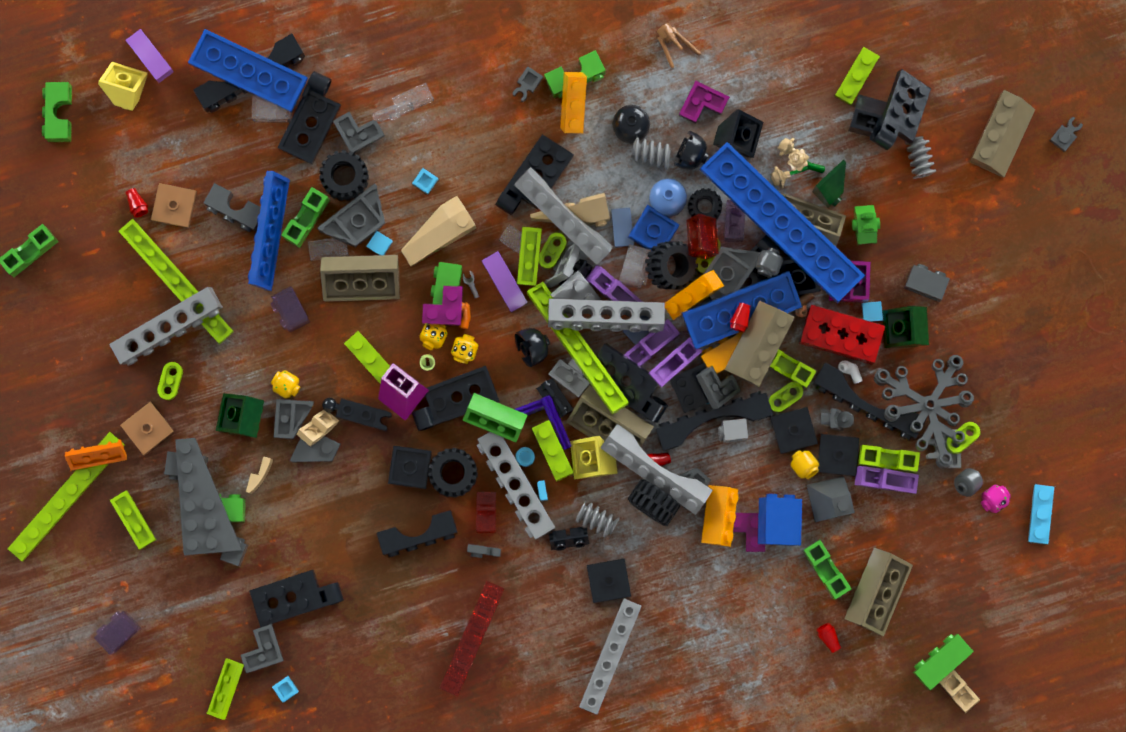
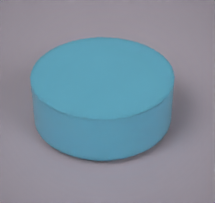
[516,447,535,467]

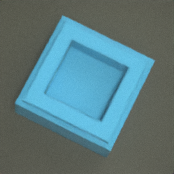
[412,168,439,195]
[366,231,393,255]
[861,301,883,322]
[537,480,548,501]
[272,676,299,703]

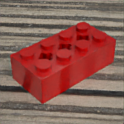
[799,305,885,365]

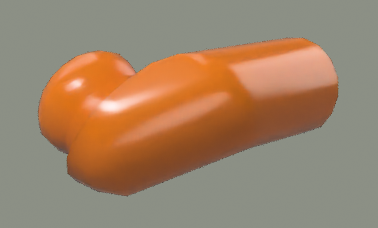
[459,302,471,329]

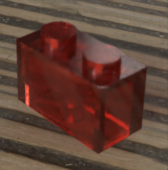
[686,214,719,260]

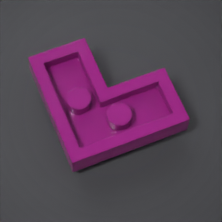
[679,80,730,124]
[422,286,463,326]
[733,513,765,552]

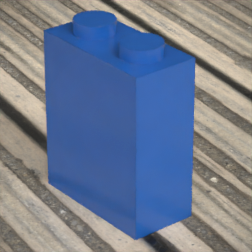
[758,494,802,546]

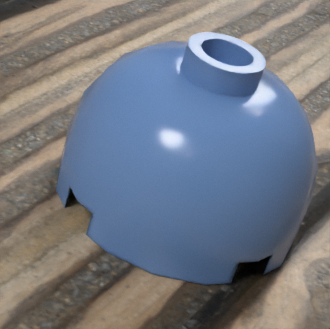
[649,178,687,217]

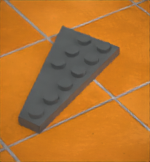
[175,438,243,556]

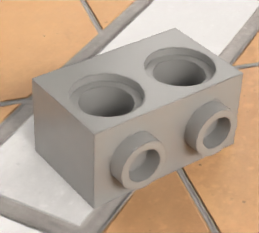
[718,419,748,443]

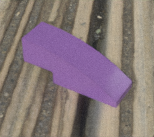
[126,29,173,83]
[482,251,527,312]
[586,265,643,302]
[624,319,680,366]
[648,337,702,387]
[854,466,919,494]

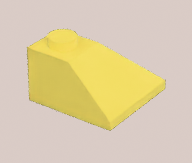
[98,62,148,111]
[570,436,618,479]

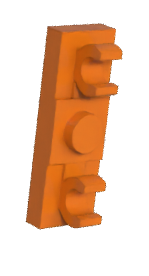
[65,440,127,471]

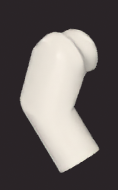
[838,360,863,384]

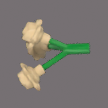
[770,138,825,189]

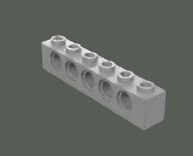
[109,287,223,366]
[548,299,665,333]
[476,432,556,540]
[579,599,641,714]

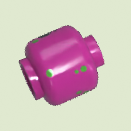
[981,484,1011,513]

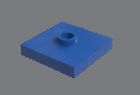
[628,205,680,252]

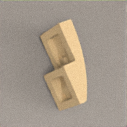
[297,410,339,447]
[246,457,273,494]
[939,670,980,713]

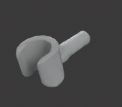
[462,271,479,298]

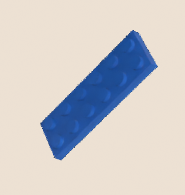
[188,29,308,112]
[248,171,290,291]
[681,271,802,349]

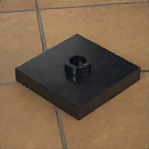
[770,407,818,454]
[818,434,860,477]
[388,445,432,489]
[587,558,631,603]

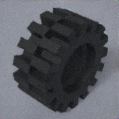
[688,188,723,224]

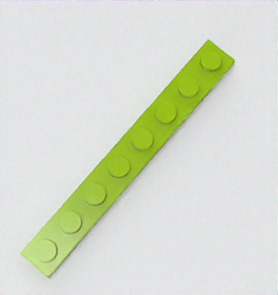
[119,219,234,344]
[527,282,629,415]
[8,432,125,561]

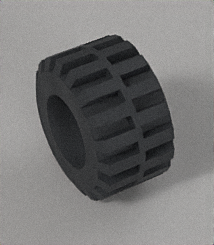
[319,150,369,201]
[645,241,698,289]
[428,448,478,497]
[627,479,680,526]

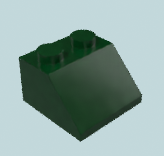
[882,306,929,348]
[215,393,264,438]

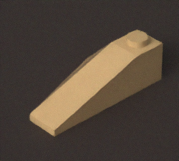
[530,193,610,227]
[401,196,476,267]

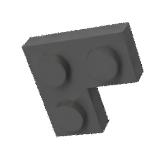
[333,112,385,153]
[696,366,741,410]
[241,624,284,673]

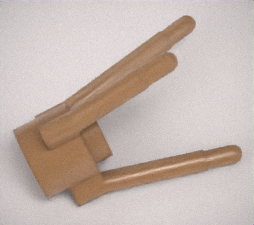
[657,23,701,68]

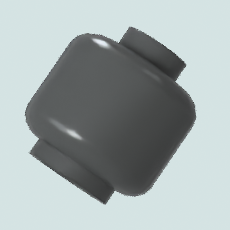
[755,248,783,278]
[954,468,983,497]

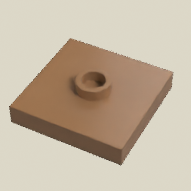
[151,183,197,228]
[120,401,174,456]

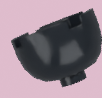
[612,105,650,144]
[674,131,709,170]
[514,328,550,367]

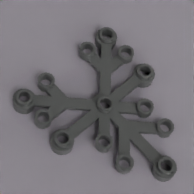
[874,355,974,469]

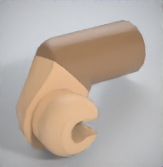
[795,293,815,318]

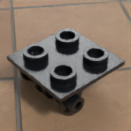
[670,363,709,413]

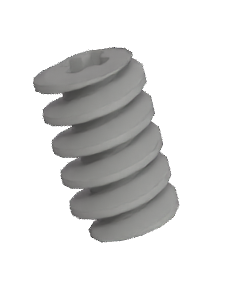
[905,136,936,179]
[630,138,672,168]
[576,501,620,538]

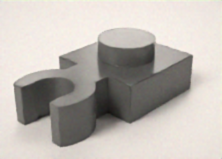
[513,66,543,102]
[1049,117,1083,152]
[467,544,501,558]

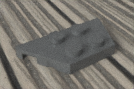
[318,183,385,248]
[704,247,760,300]

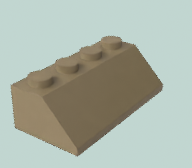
[969,90,1035,178]
[780,192,846,247]
[320,255,400,301]
[725,301,795,387]
[566,385,654,447]
[844,548,913,636]

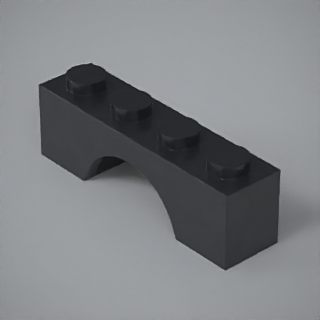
[377,510,458,558]

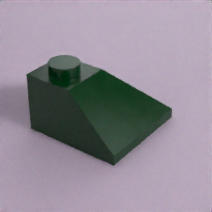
[812,159,846,208]

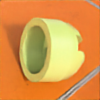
[420,354,435,371]

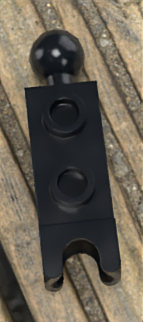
[322,397,392,432]

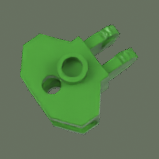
[852,205,880,245]

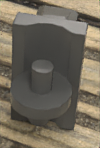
[821,409,854,431]

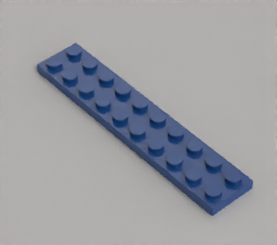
[700,142,865,304]

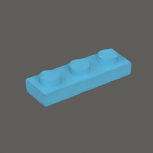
[1028,484,1054,544]

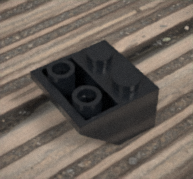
[848,94,887,137]

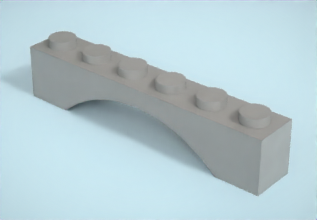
[514,167,613,265]
[601,424,713,515]

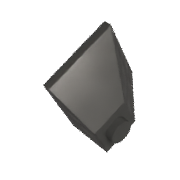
[806,476,855,522]

